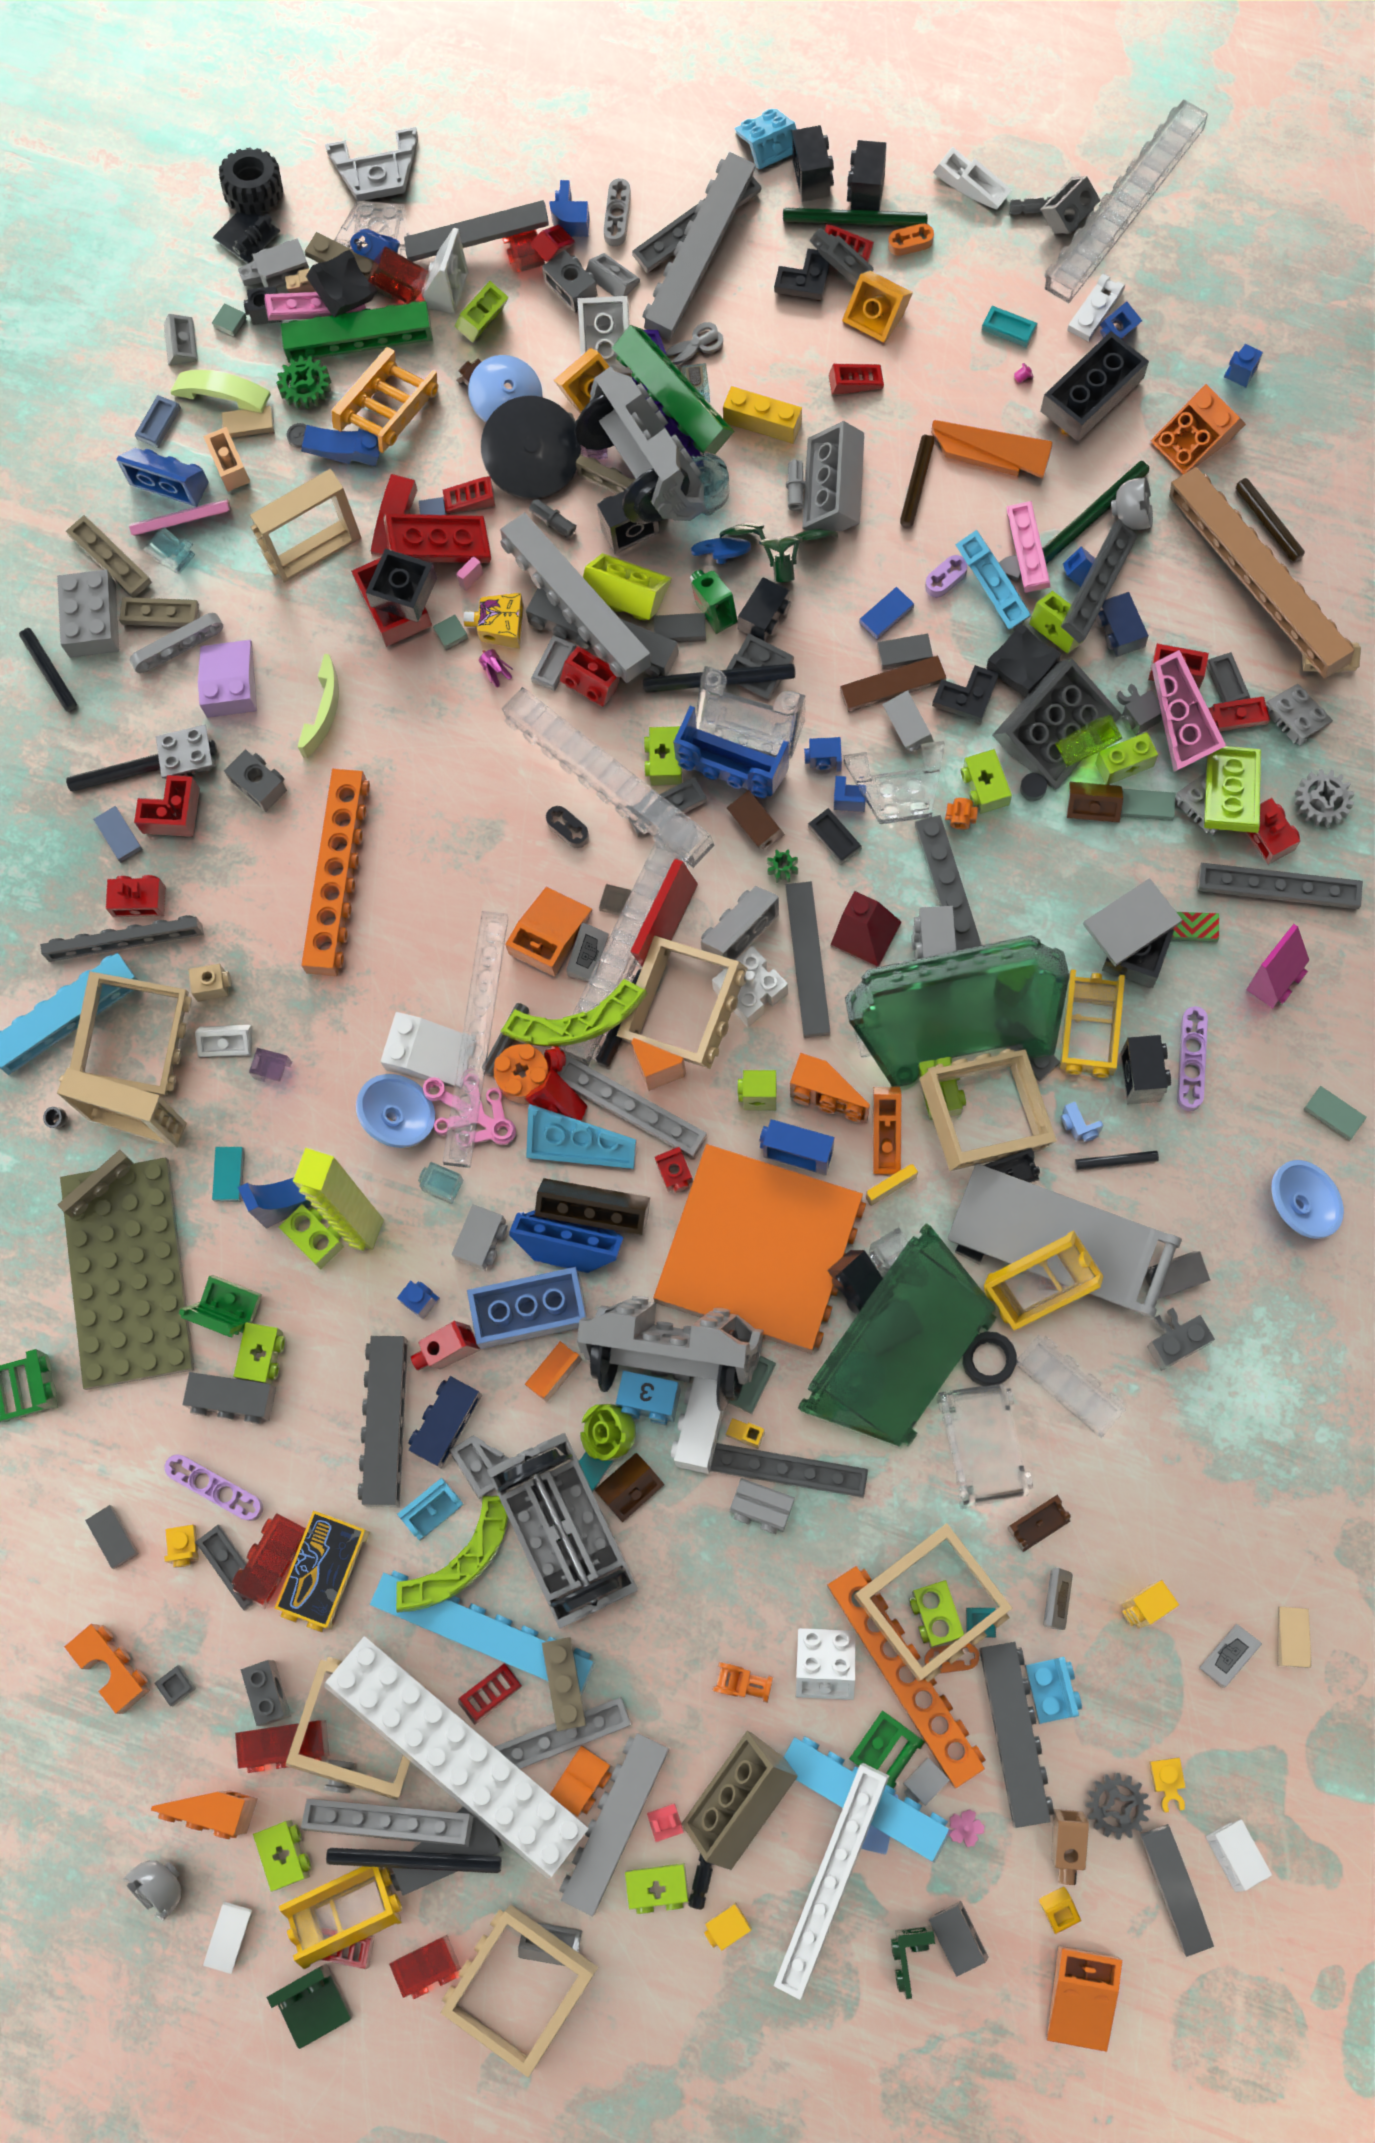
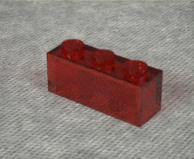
[232,1513,306,1609]
[235,1720,330,1774]

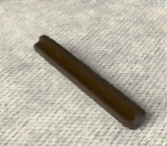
[900,434,935,527]
[1236,478,1305,562]

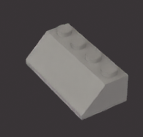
[802,421,865,531]

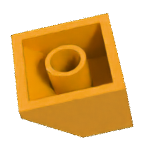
[842,271,913,343]
[553,348,610,414]

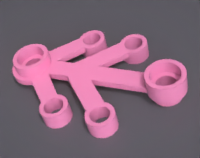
[423,1074,516,1150]

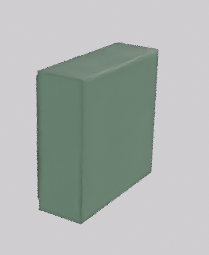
[212,303,247,337]
[433,615,468,650]

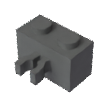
[1147,1308,1215,1371]

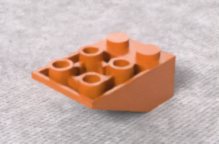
[1150,384,1246,475]
[505,887,593,977]
[790,1053,870,1123]
[151,1790,258,1840]
[1047,1946,1123,2052]

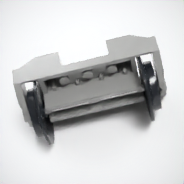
[574,366,707,524]
[577,1296,764,1411]
[487,1433,638,1629]

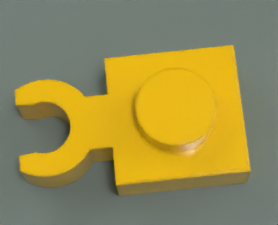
[1149,1758,1185,1813]

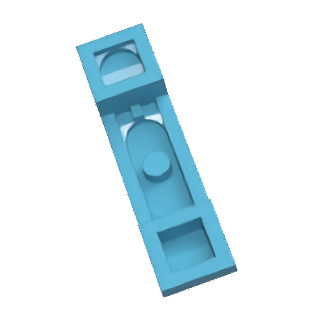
[955,530,1032,630]

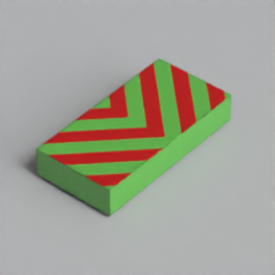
[1171,912,1219,942]

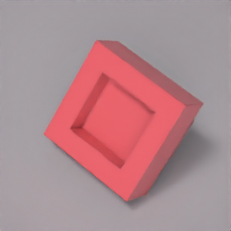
[647,1804,684,1842]

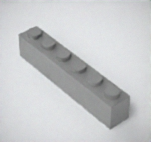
[559,1733,670,1917]

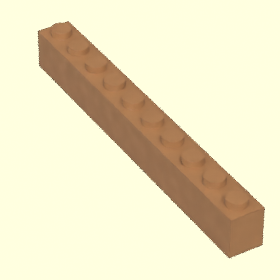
[1169,467,1354,679]

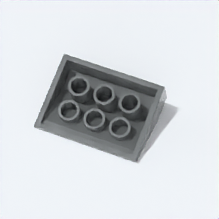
[992,659,1122,789]

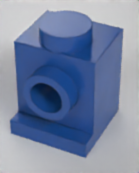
[1100,301,1142,339]
[1224,344,1263,388]
[804,737,842,772]
[397,1280,440,1320]

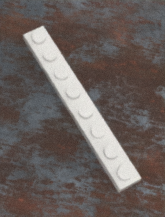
[774,1763,890,2000]

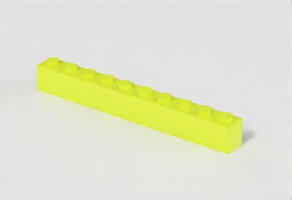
[293,1148,384,1251]

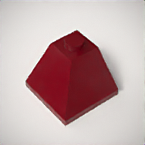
[830,891,902,968]

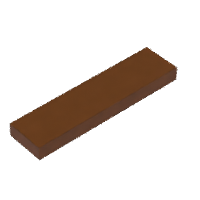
[840,655,947,712]

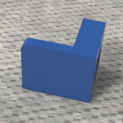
[1063,546,1096,588]
[834,776,867,812]

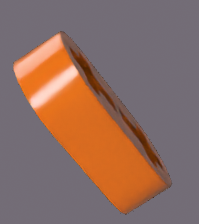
[888,224,934,256]
[924,1643,979,1674]

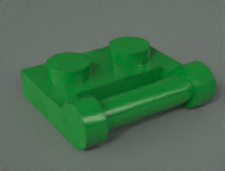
[849,1710,925,1789]

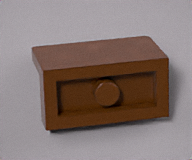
[1067,781,1123,823]
[595,1453,665,1522]

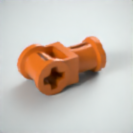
[712,1662,773,1703]

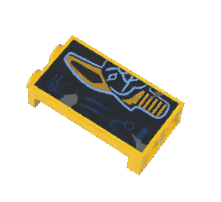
[275,1510,370,1632]

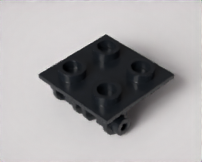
[213,212,280,264]

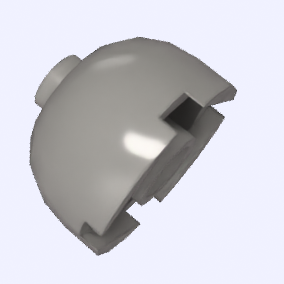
[1111,477,1153,530]
[123,1860,181,1921]

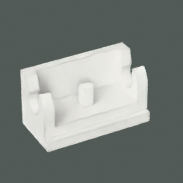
[1205,1819,1272,1892]

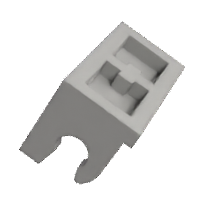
[883,691,934,752]

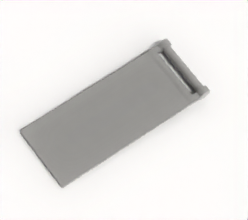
[948,1164,1182,1318]

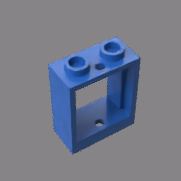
[759,1119,835,1175]

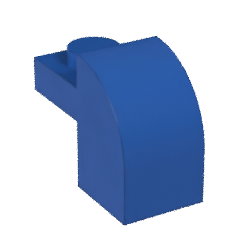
[549,180,590,237]

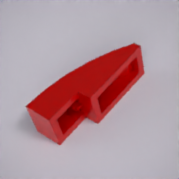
[370,474,418,556]

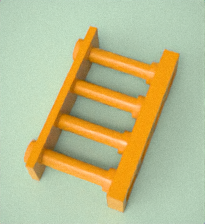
[331,347,439,453]

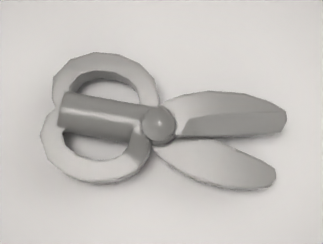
[666,322,723,365]

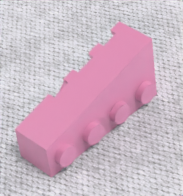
[1151,650,1226,771]

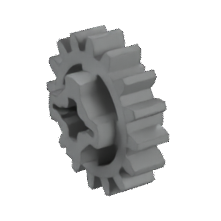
[1294,769,1354,827]

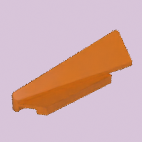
[931,420,1053,478]

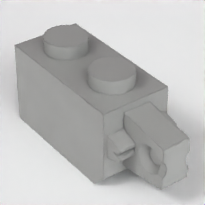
[238,238,309,288]

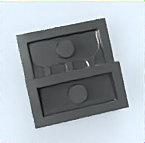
[726,633,794,700]

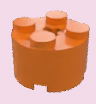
[494,1044,549,1105]

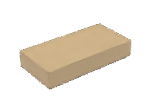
[222,406,274,438]

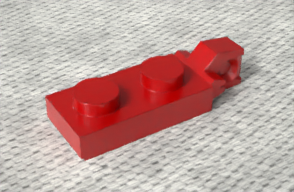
[1208,696,1270,732]

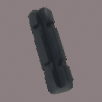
[688,1853,714,1910]

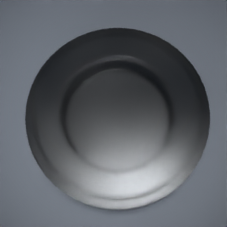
[1020,773,1047,801]

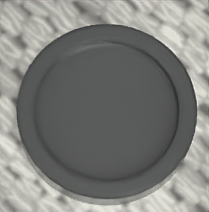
[286,423,306,448]

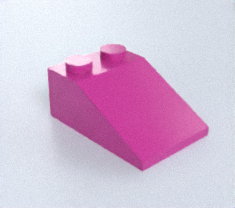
[1246,924,1309,1009]

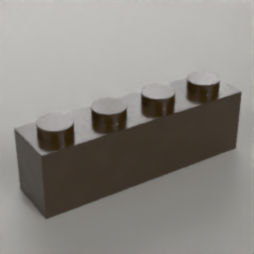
[534,1178,651,1235]

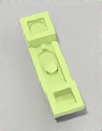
[170,370,271,413]
[297,654,339,758]

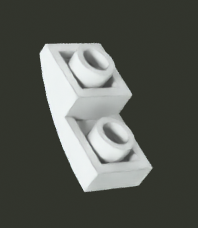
[203,1902,252,1974]

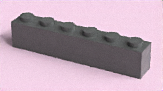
[526,588,679,677]
[358,1336,408,1508]
[979,1642,1054,1828]

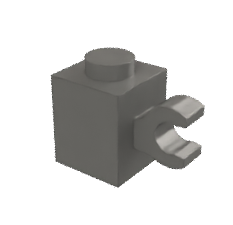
[1116,684,1163,736]

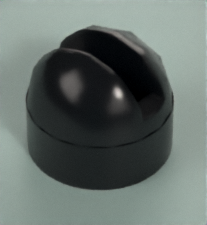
[43,1107,68,1129]

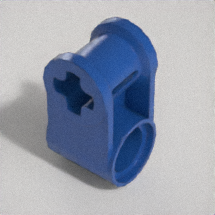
[350,229,400,267]

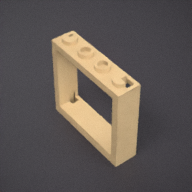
[250,468,362,583]
[617,936,748,1069]
[70,971,192,1096]
[919,1049,1057,1171]
[57,1068,187,1148]
[854,1523,1012,1682]
[285,1657,426,1800]
[440,1905,599,2078]

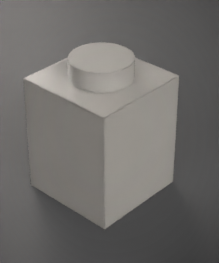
[903,1758,950,1806]

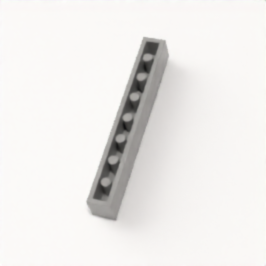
[642,151,756,341]
[500,513,651,683]

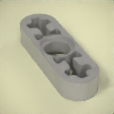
[603,178,631,246]

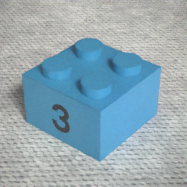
[616,1371,681,1425]

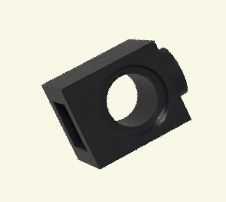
[244,287,282,325]

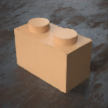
[203,427,250,492]

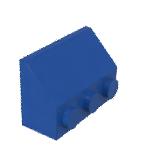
[116,447,209,507]

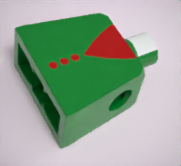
[690,570,738,634]

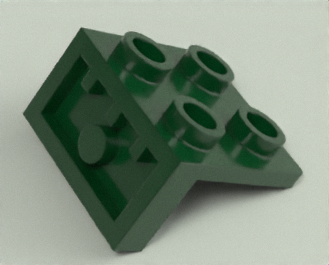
[891,1926,935,1999]
[266,1964,351,2049]

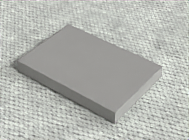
[1083,878,1182,967]

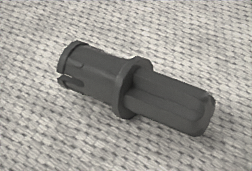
[529,500,577,539]

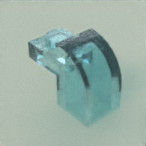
[143,527,195,574]

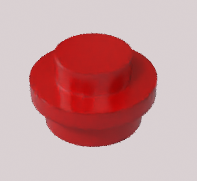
[544,1046,566,1073]

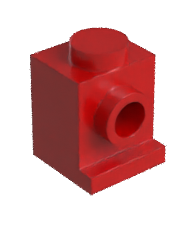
[654,1146,693,1193]

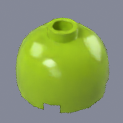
[580,1404,636,1461]

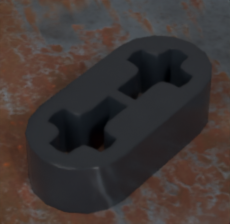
[546,806,589,848]

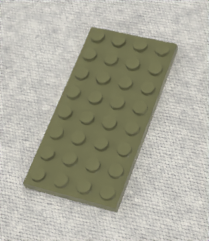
[60,1157,194,1390]

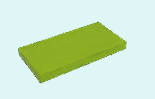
[1204,746,1261,833]

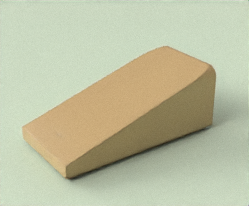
[1278,1607,1311,1668]

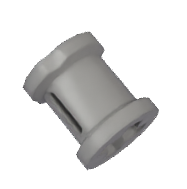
[324,1760,355,1793]

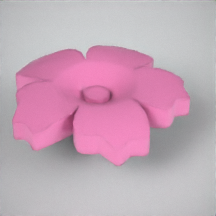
[949,1809,985,1847]

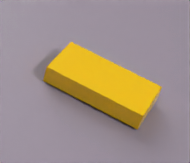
[866,1164,918,1206]

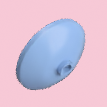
[468,355,543,422]
[356,1074,435,1148]
[1272,1160,1344,1239]

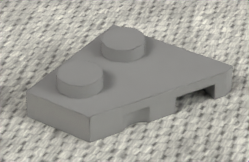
[449,1435,511,1499]

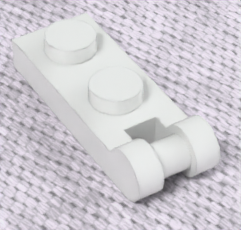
[1067,273,1125,342]

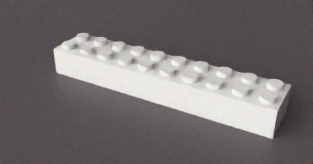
[324,1636,589,1879]

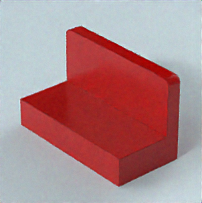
[525,1069,587,1121]

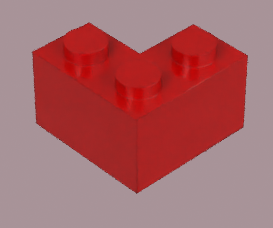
[134,775,200,837]

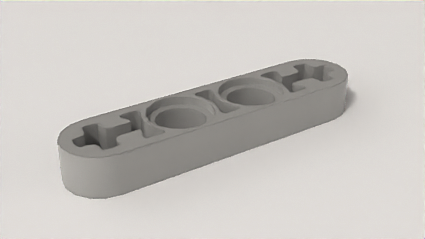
[130,613,223,673]

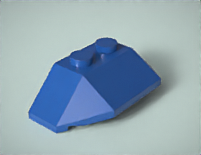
[509,1210,623,1273]

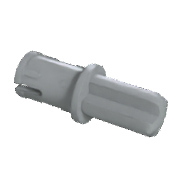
[786,459,806,511]

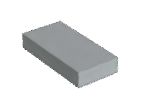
[531,635,576,691]

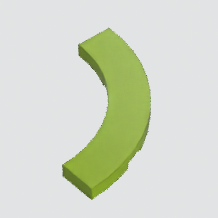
[500,979,648,1047]
[396,1496,509,1613]

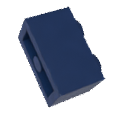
[1096,592,1149,657]

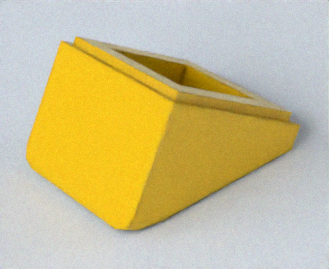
[1039,1887,1082,1934]

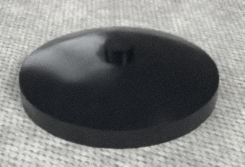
[481,396,581,499]

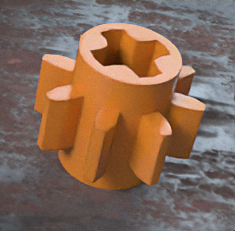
[945,798,978,830]

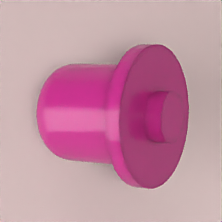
[1014,363,1034,383]

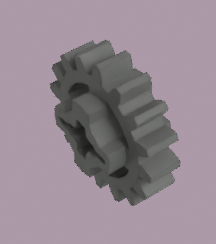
[1085,1773,1151,1840]

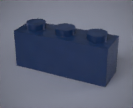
[408,1376,482,1469]

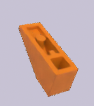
[873,1087,902,1174]

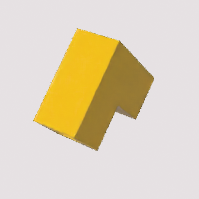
[726,1418,765,1449]

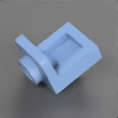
[1061,1102,1103,1142]

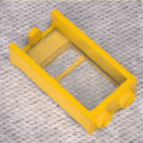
[1059,969,1125,1078]
[984,1230,1104,1331]
[279,1866,402,1969]

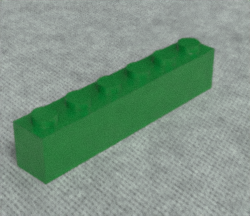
[281,301,433,363]
[612,325,735,454]

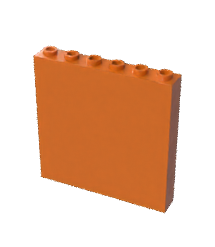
[653,1144,866,1354]

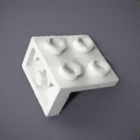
[796,1628,856,1700]

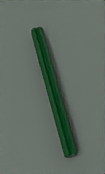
[782,208,928,226]
[1042,461,1150,564]

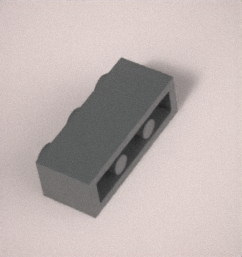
[182,1372,276,1424]

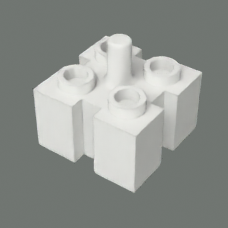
[712,946,788,1027]

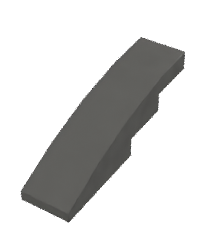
[1140,1824,1214,1957]

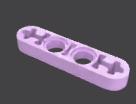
[1177,1006,1208,1111]
[165,1454,263,1521]

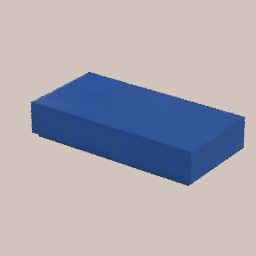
[859,587,914,639]

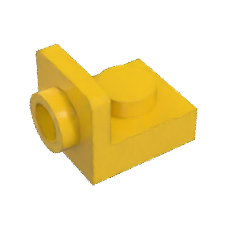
[164,1525,199,1568]

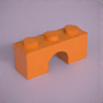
[64,1624,150,1714]

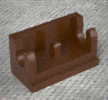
[727,790,785,850]
[1007,1495,1071,1552]

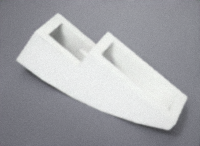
[933,146,1012,209]

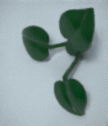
[719,523,838,582]

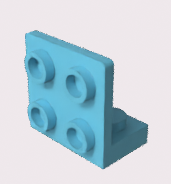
[734,109,797,170]
[1025,1657,1082,1724]

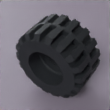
[219,147,283,215]

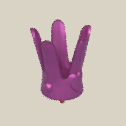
[479,649,513,687]

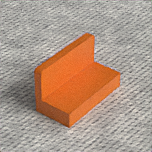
[525,1341,582,1403]

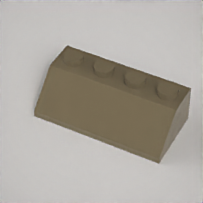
[681,1731,798,1870]

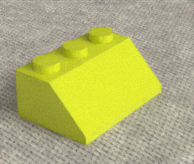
[583,553,672,620]

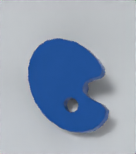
[691,538,751,564]

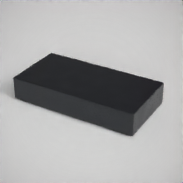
[808,808,862,865]

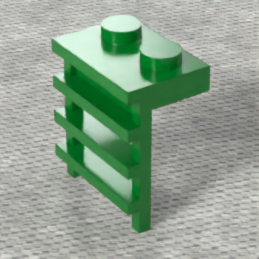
[179,1275,262,1338]
[0,1349,58,1422]

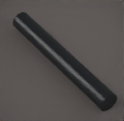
[1075,1150,1159,1170]

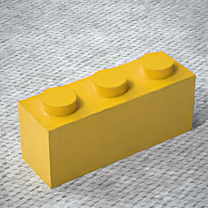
[723,386,802,444]
[1122,1580,1179,1629]

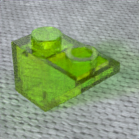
[1055,715,1123,766]

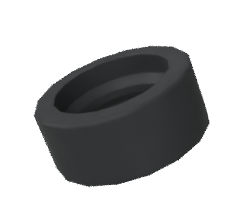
[962,1331,1017,1387]

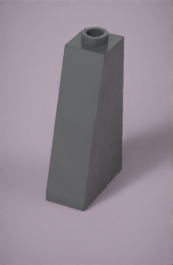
[391,1807,504,1896]

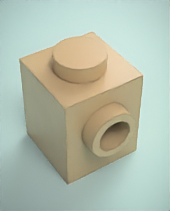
[188,963,232,1002]

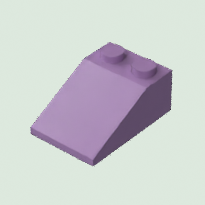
[198,640,257,718]

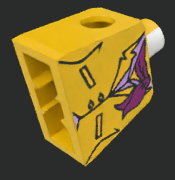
[464,593,524,649]

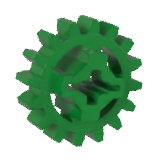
[276,356,332,409]

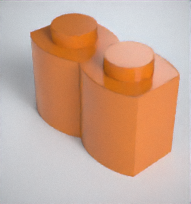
[550,1746,612,1817]

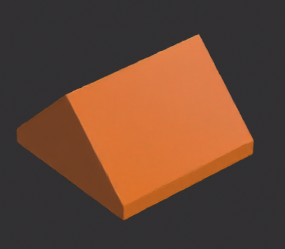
[631,1038,686,1091]

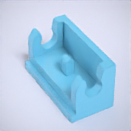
[397,1478,464,1541]

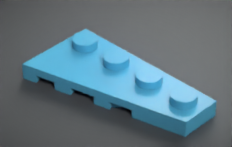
[526,1104,636,1169]

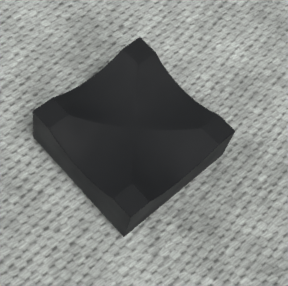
[306,249,378,318]
[986,623,1061,697]

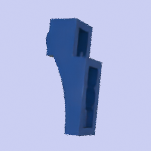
[301,425,380,467]

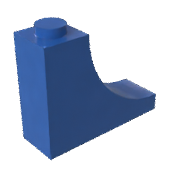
[237,1177,312,1229]

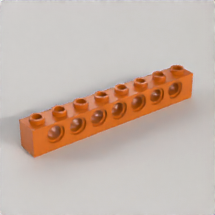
[301,768,370,976]
[827,1566,986,1788]

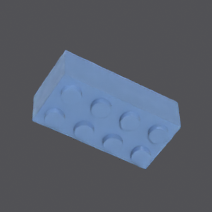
[467,1267,587,1349]

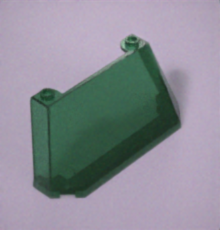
[845,935,1070,1087]
[798,1223,997,1449]

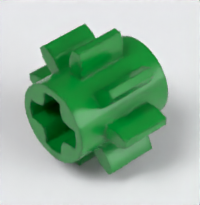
[767,849,798,883]

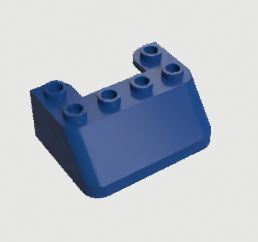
[674,706,789,798]

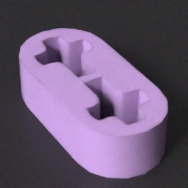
[925,555,967,598]

